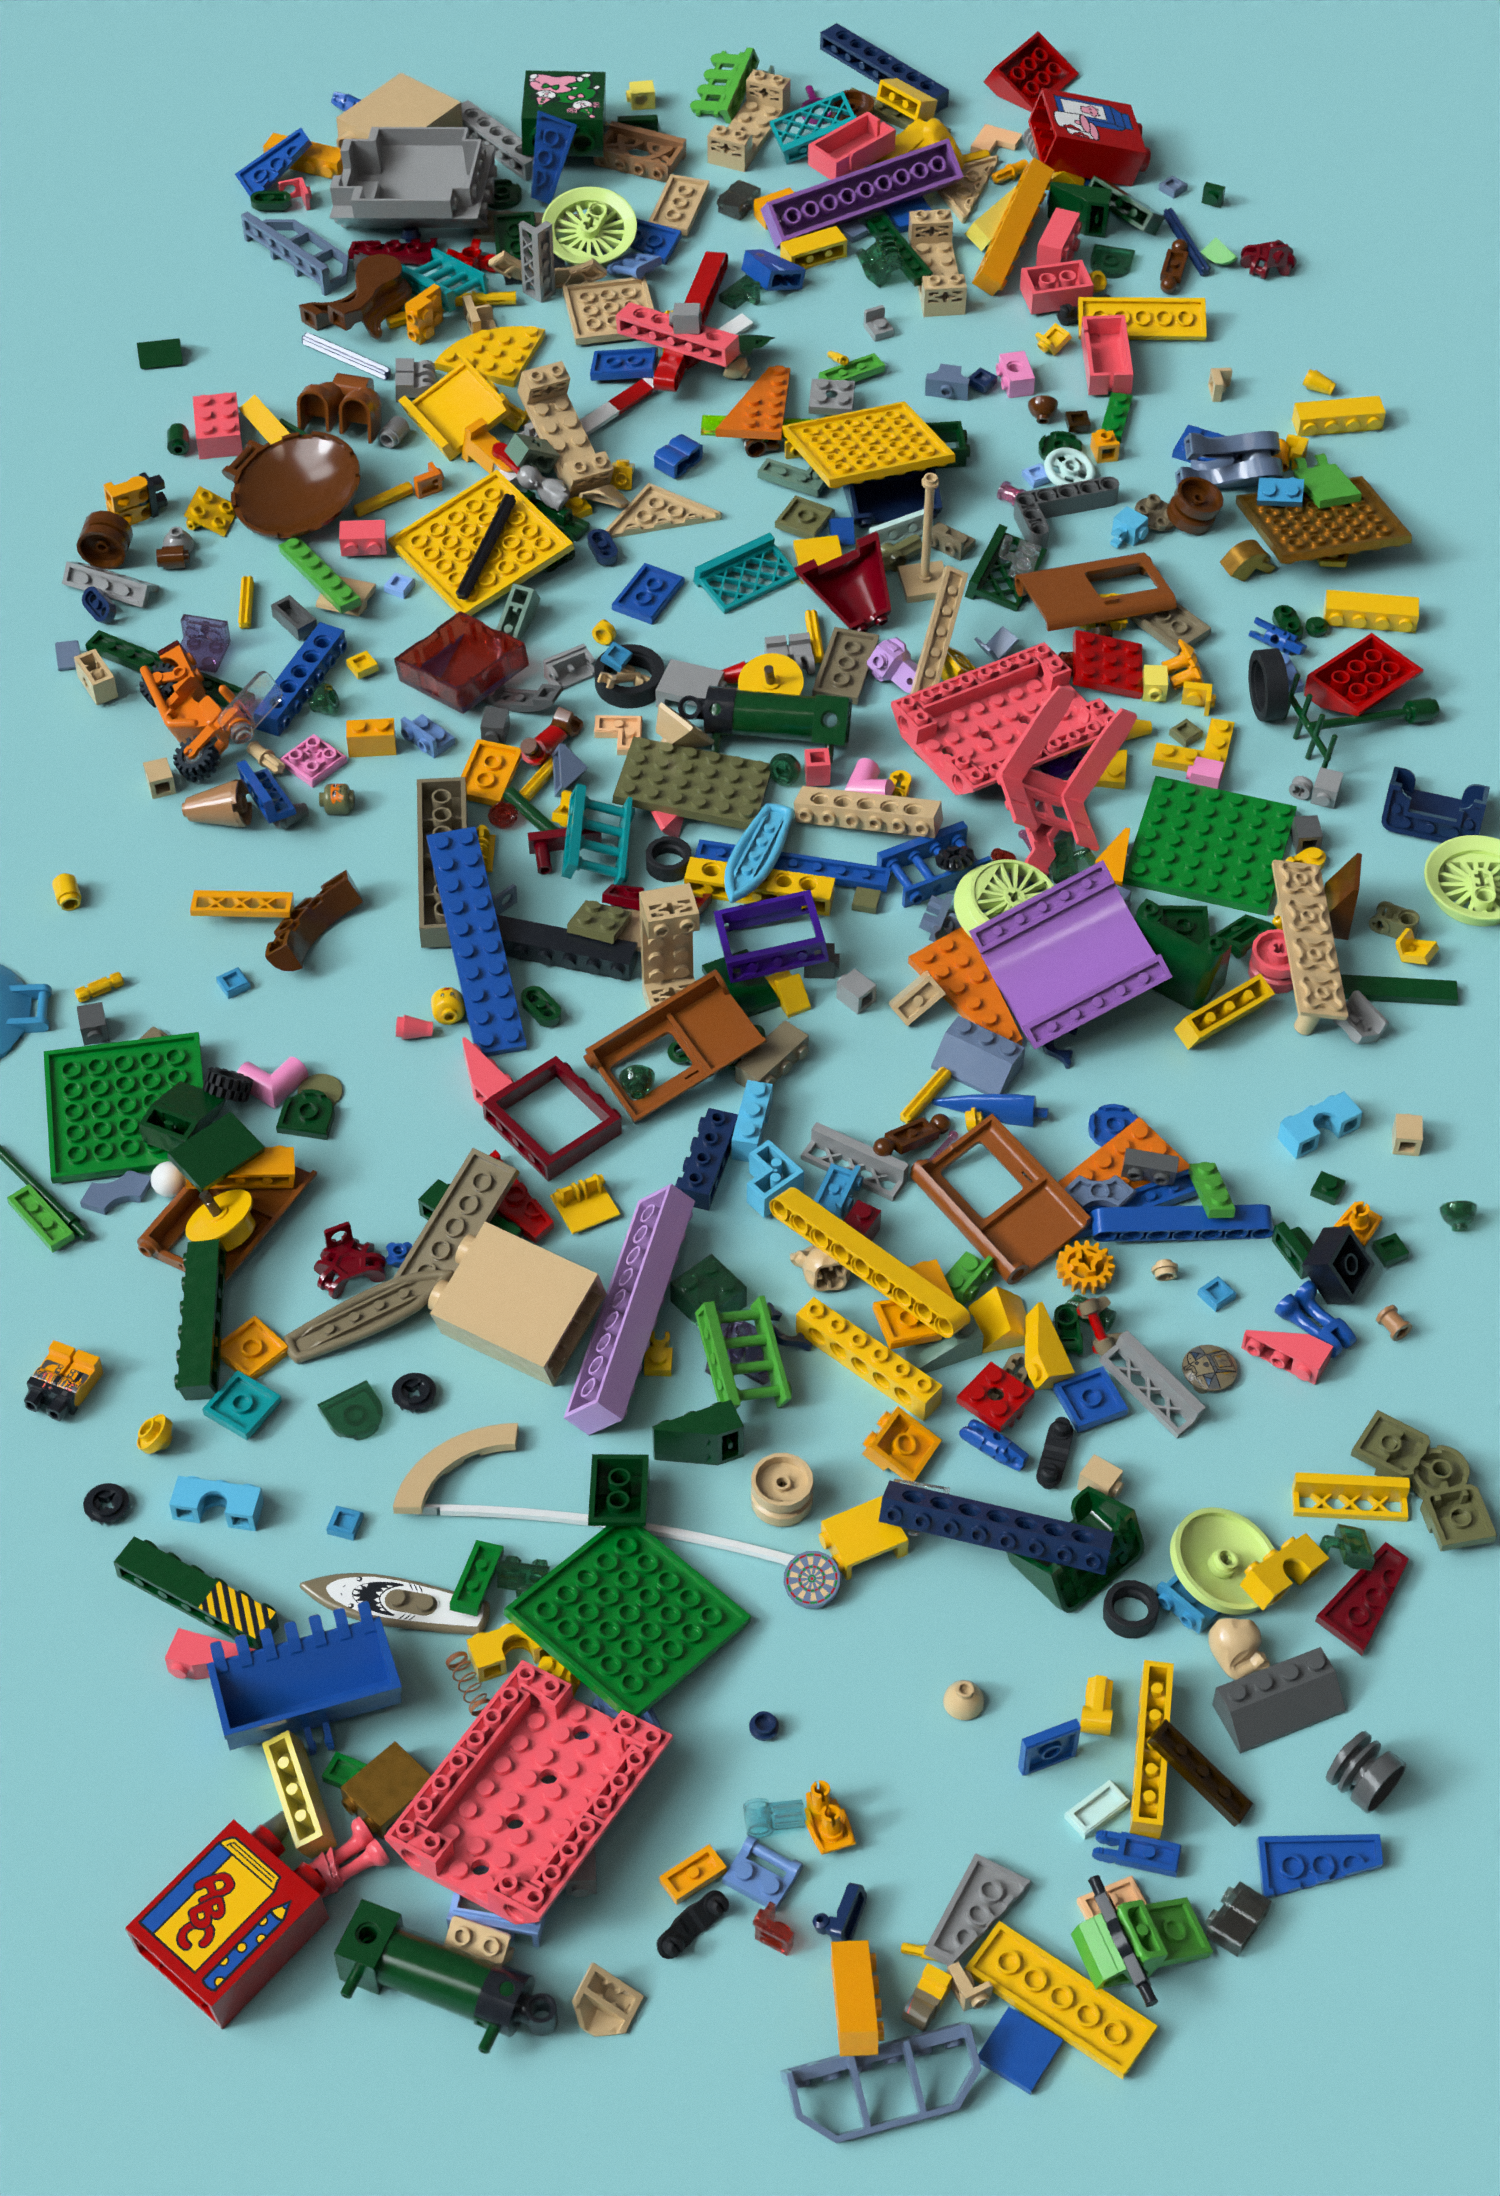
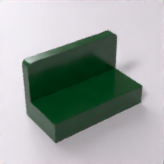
[617,115,658,132]
[137,338,183,369]
[1272,1221,1314,1279]

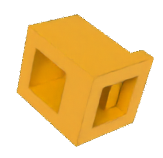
[1090,429,1120,464]

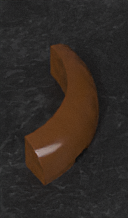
[265,870,363,971]

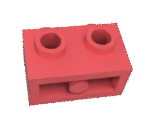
[339,520,387,556]

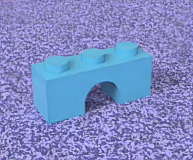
[732,1080,773,1162]
[1277,1091,1363,1159]
[169,1476,264,1531]

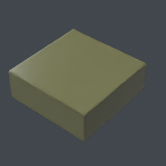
[1169,718,1203,747]
[852,886,881,914]

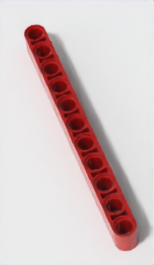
[653,251,728,392]

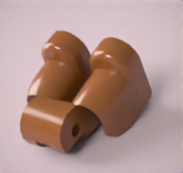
[297,373,382,444]

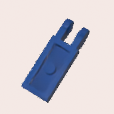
[1092,1830,1182,1877]

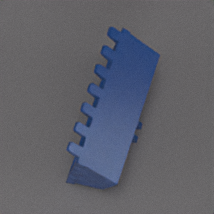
[206,1601,402,1756]

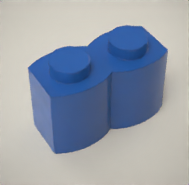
[654,434,703,479]

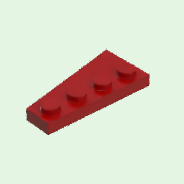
[489,1149,554,1244]

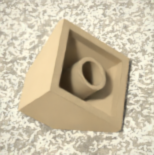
[655,702,715,748]

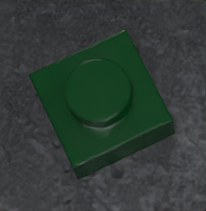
[1202,182,1226,208]
[1310,1171,1346,1206]
[1371,1233,1409,1268]

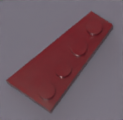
[348,238,438,266]
[602,884,712,916]
[1315,1542,1409,1656]

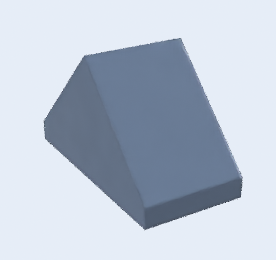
[552,743,588,797]

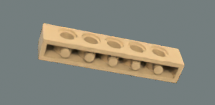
[794,786,943,838]

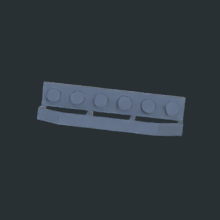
[241,211,349,296]
[780,2022,981,2143]

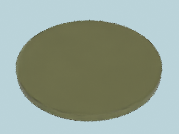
[298,1074,342,1106]

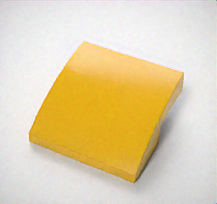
[793,535,842,584]

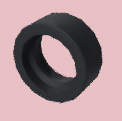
[646,836,691,882]
[1103,1580,1159,1638]

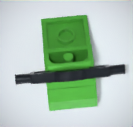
[1071,1875,1213,2007]

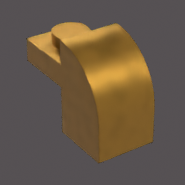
[1220,540,1275,582]

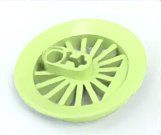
[542,187,637,267]
[1424,835,1500,926]
[954,859,1054,938]

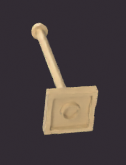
[897,473,944,603]

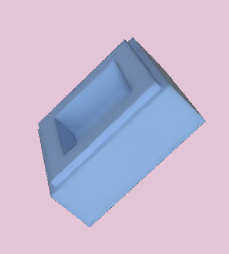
[1022,463,1051,489]
[384,572,415,599]

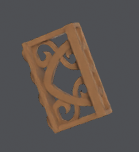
[593,121,686,183]

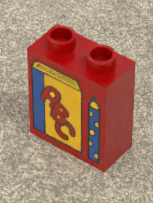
[125,1819,330,2030]

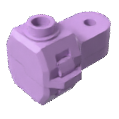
[867,637,918,693]

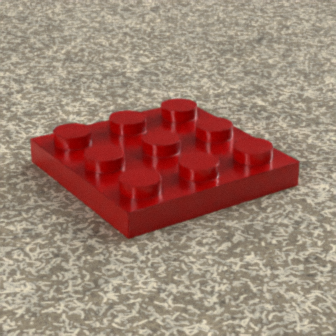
[1073,630,1143,699]

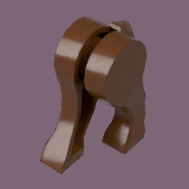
[299,254,412,339]

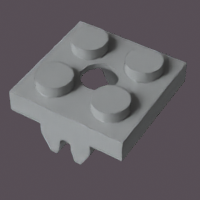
[809,379,855,415]

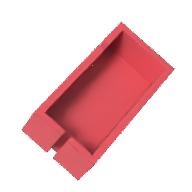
[808,112,896,180]
[1081,315,1134,395]

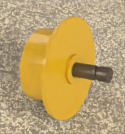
[738,653,804,695]
[185,1189,255,1251]

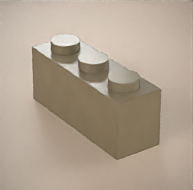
[735,1020,809,1088]

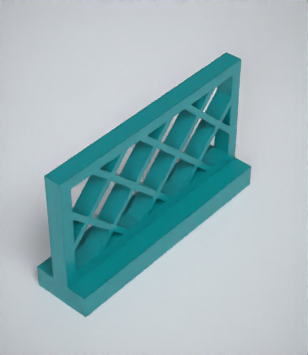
[769,91,857,164]
[693,532,799,614]

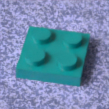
[202,1370,282,1440]

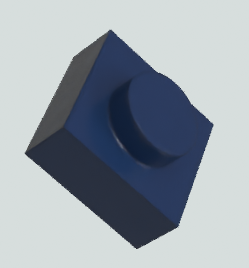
[968,367,998,393]

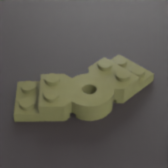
[1351,1410,1497,1552]

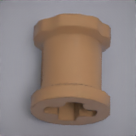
[1376,1305,1412,1341]

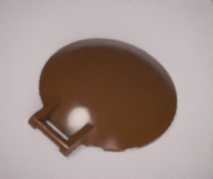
[222,431,361,538]

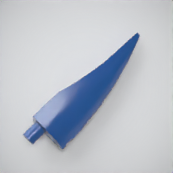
[932,1094,1048,1127]

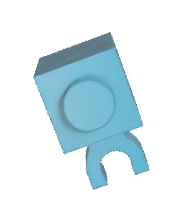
[1110,506,1149,548]

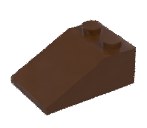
[1324,853,1362,940]

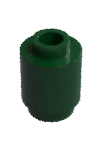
[167,423,189,456]

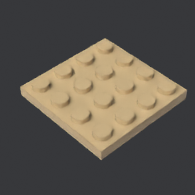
[563,276,654,345]

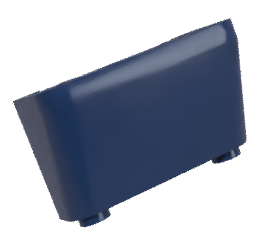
[843,466,943,528]
[1382,767,1490,843]

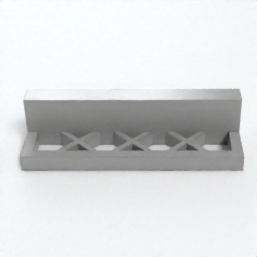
[519,221,556,303]
[62,562,159,608]
[801,1122,909,1202]
[1099,1330,1206,1438]

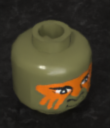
[319,784,355,815]

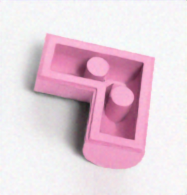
[845,758,895,795]
[237,1057,309,1109]

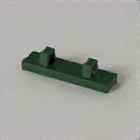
[520,490,590,542]

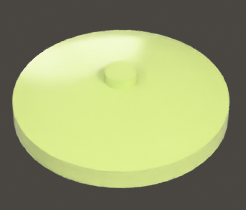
[1170,1507,1274,1615]

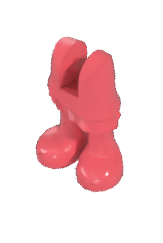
[308,1816,390,1898]

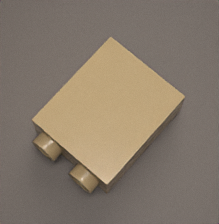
[336,73,463,148]
[428,1222,607,1387]

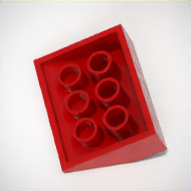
[984,31,1079,112]
[1304,633,1424,716]

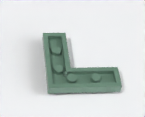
[757,458,826,497]

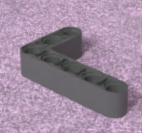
[1013,476,1119,549]

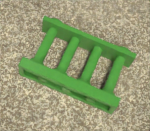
[695,1295,792,1409]

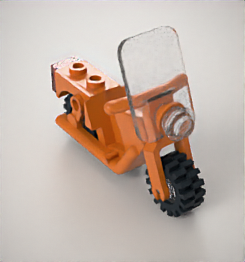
[139,640,283,782]

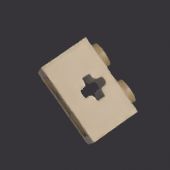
[74,649,118,705]

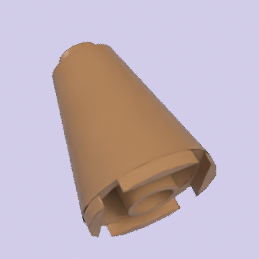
[182,779,252,827]

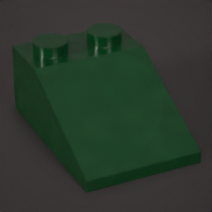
[588,1454,650,1526]

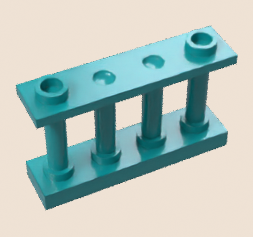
[401,248,489,313]
[561,783,635,885]

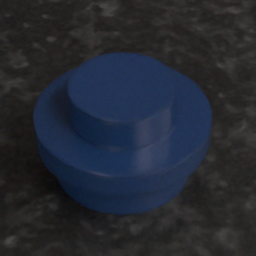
[400,227,421,243]
[749,1711,779,1741]

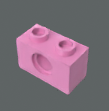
[996,351,1035,398]

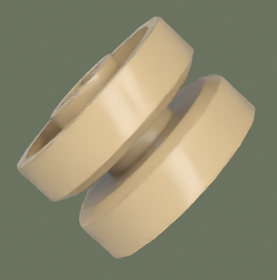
[751,1453,813,1527]

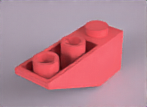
[462,1037,514,1107]
[1241,1330,1333,1385]

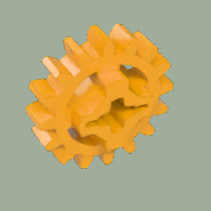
[1056,1240,1115,1295]

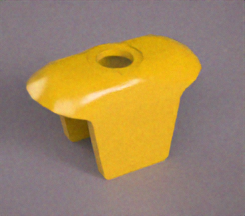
[913,118,964,169]

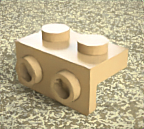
[445,1915,515,1964]

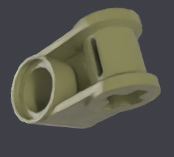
[1368,901,1420,939]

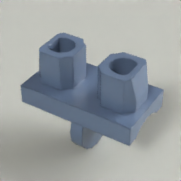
[919,893,961,942]

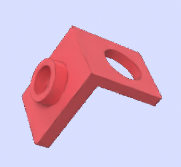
[278,177,312,210]

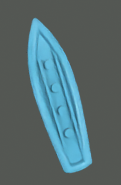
[724,803,795,903]

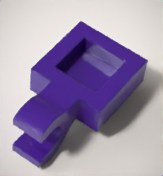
[1040,749,1084,780]

